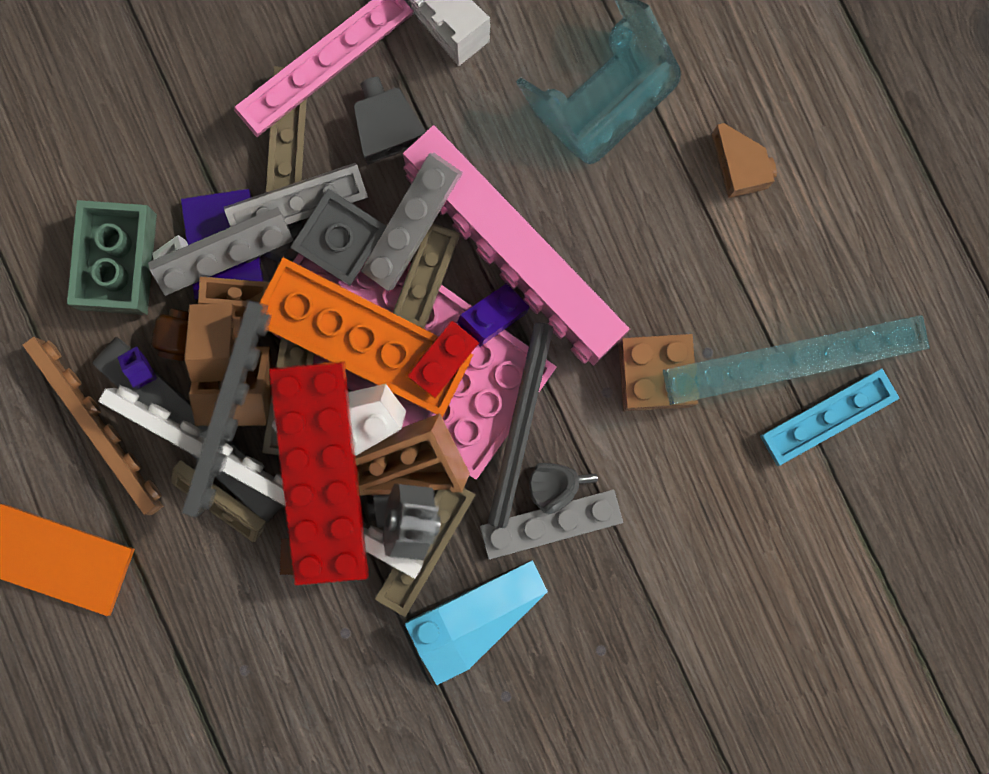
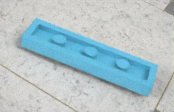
[760,368,900,466]

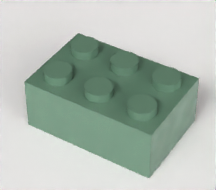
[67,200,157,315]

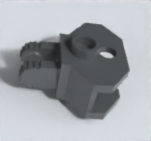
[383,483,440,560]

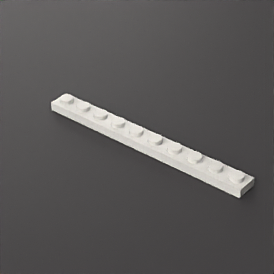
[98,386,424,578]

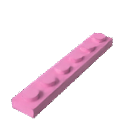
[234,0,414,137]

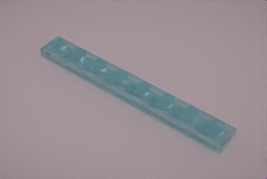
[662,315,930,405]

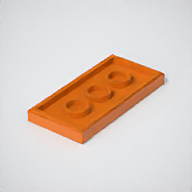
[0,504,135,616]

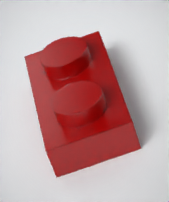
[406,320,479,398]

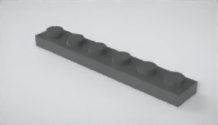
[182,301,271,518]

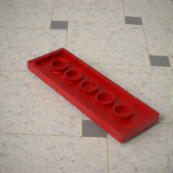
[269,361,369,585]

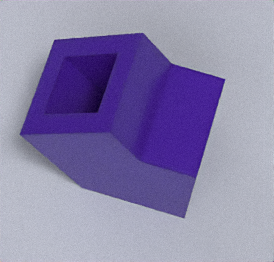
[117,346,158,389]

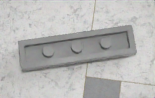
[361,153,463,291]
[224,163,368,227]
[148,207,294,296]
[480,489,623,560]

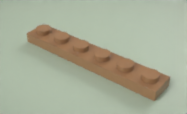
[23,337,164,515]

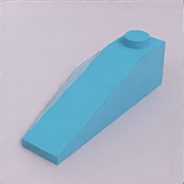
[405,560,548,685]

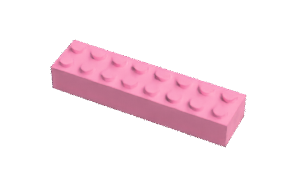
[403,125,630,366]

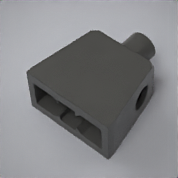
[354,77,425,165]

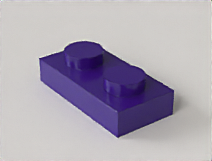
[456,283,530,347]

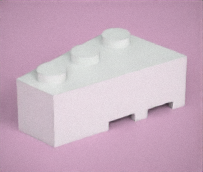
[405,0,490,66]
[272,384,406,456]

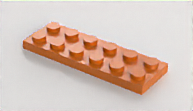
[260,257,474,417]

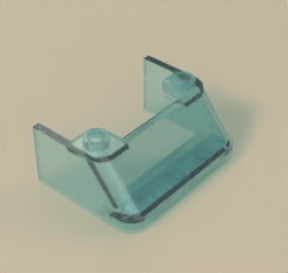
[516,0,681,164]

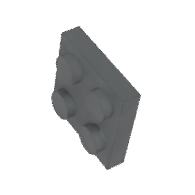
[290,188,387,286]

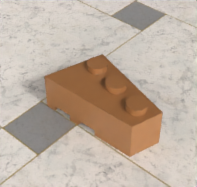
[355,413,470,495]

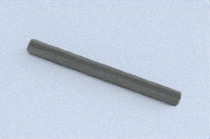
[488,322,553,528]

